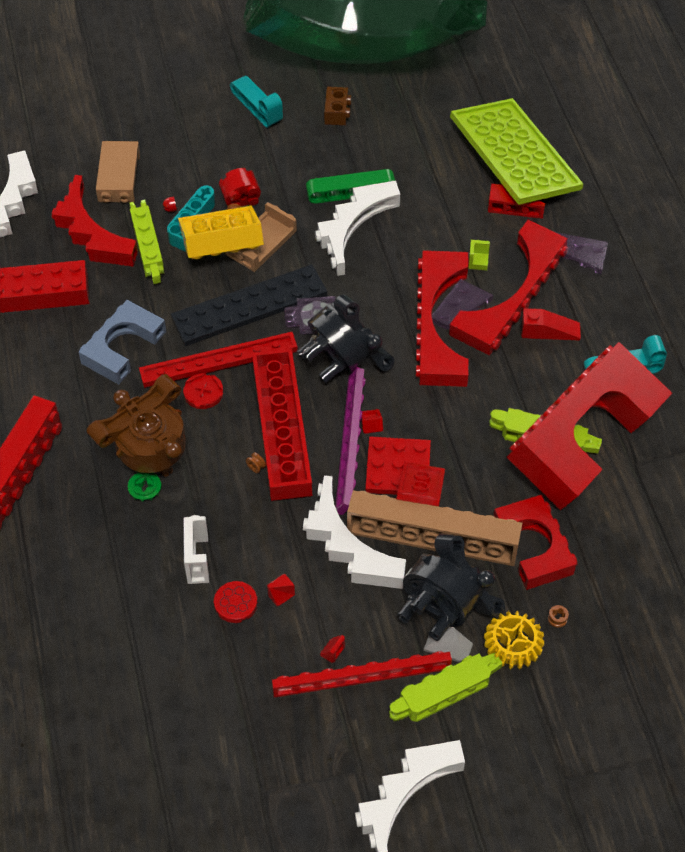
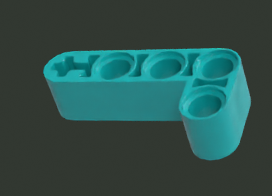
[230,75,283,128]
[167,185,215,252]
[584,335,667,374]

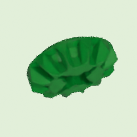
[128,472,161,502]

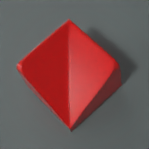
[267,574,295,606]

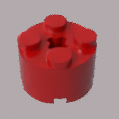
[219,168,261,206]

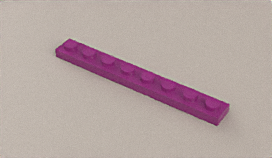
[335,367,365,515]

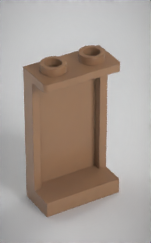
[96,141,140,203]
[225,202,297,272]

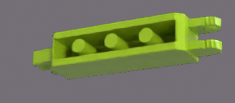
[130,200,164,284]
[489,408,602,453]
[389,653,502,722]

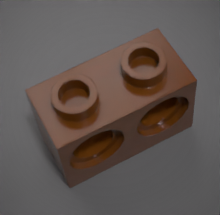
[324,87,351,125]

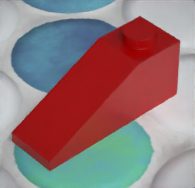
[488,184,545,219]
[521,308,581,340]

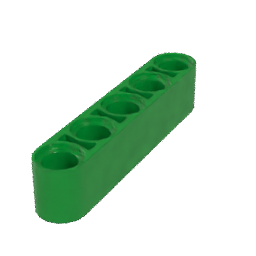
[306,169,395,203]

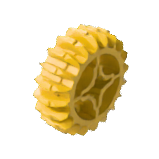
[484,610,544,670]

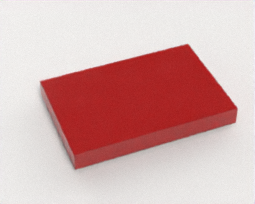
[396,462,445,506]

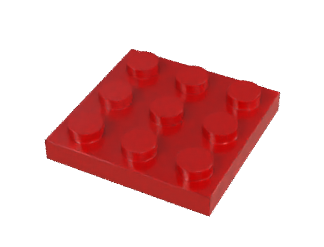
[366,436,431,495]

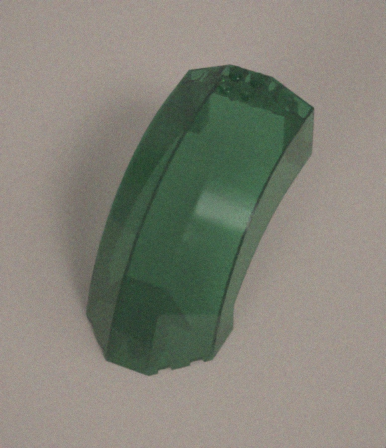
[243,0,487,64]

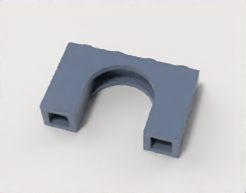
[79,300,166,385]

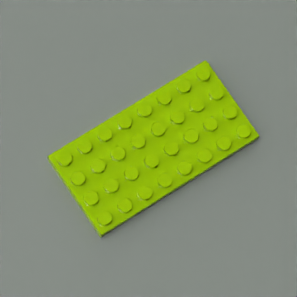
[450,98,583,205]

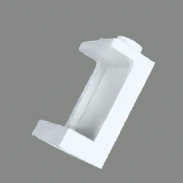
[184,515,209,584]

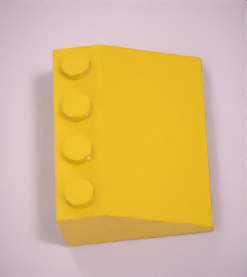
[178,205,264,259]

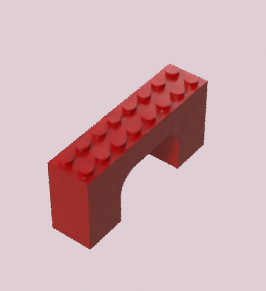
[507,342,672,510]

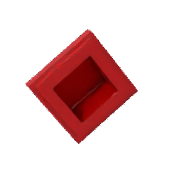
[361,409,383,433]
[320,635,345,663]

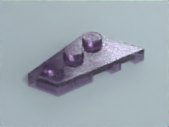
[555,232,608,275]
[432,279,493,330]

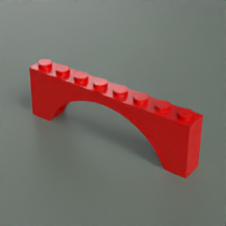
[449,220,568,356]
[416,251,468,387]

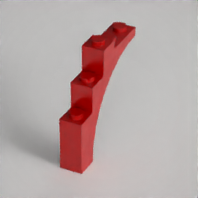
[52,175,138,267]

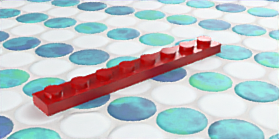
[139,332,298,388]
[272,651,452,697]

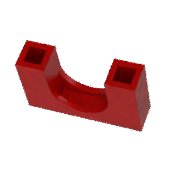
[494,495,577,590]

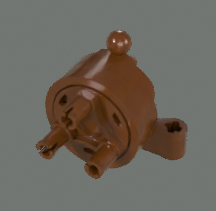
[87,374,186,477]

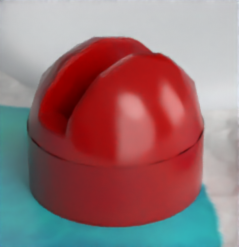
[163,196,177,212]

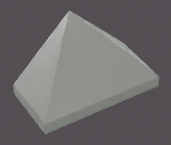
[424,627,473,663]

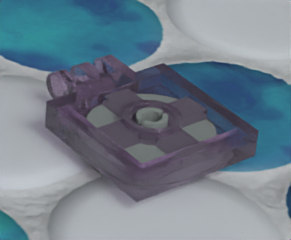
[284,296,335,334]

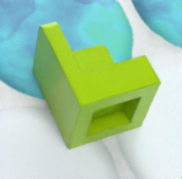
[468,240,490,270]

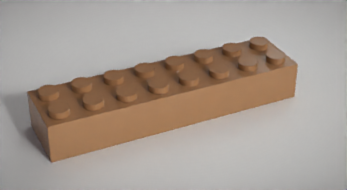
[347,490,522,566]

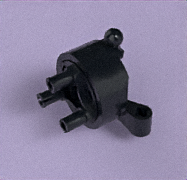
[296,294,395,383]
[396,533,505,641]

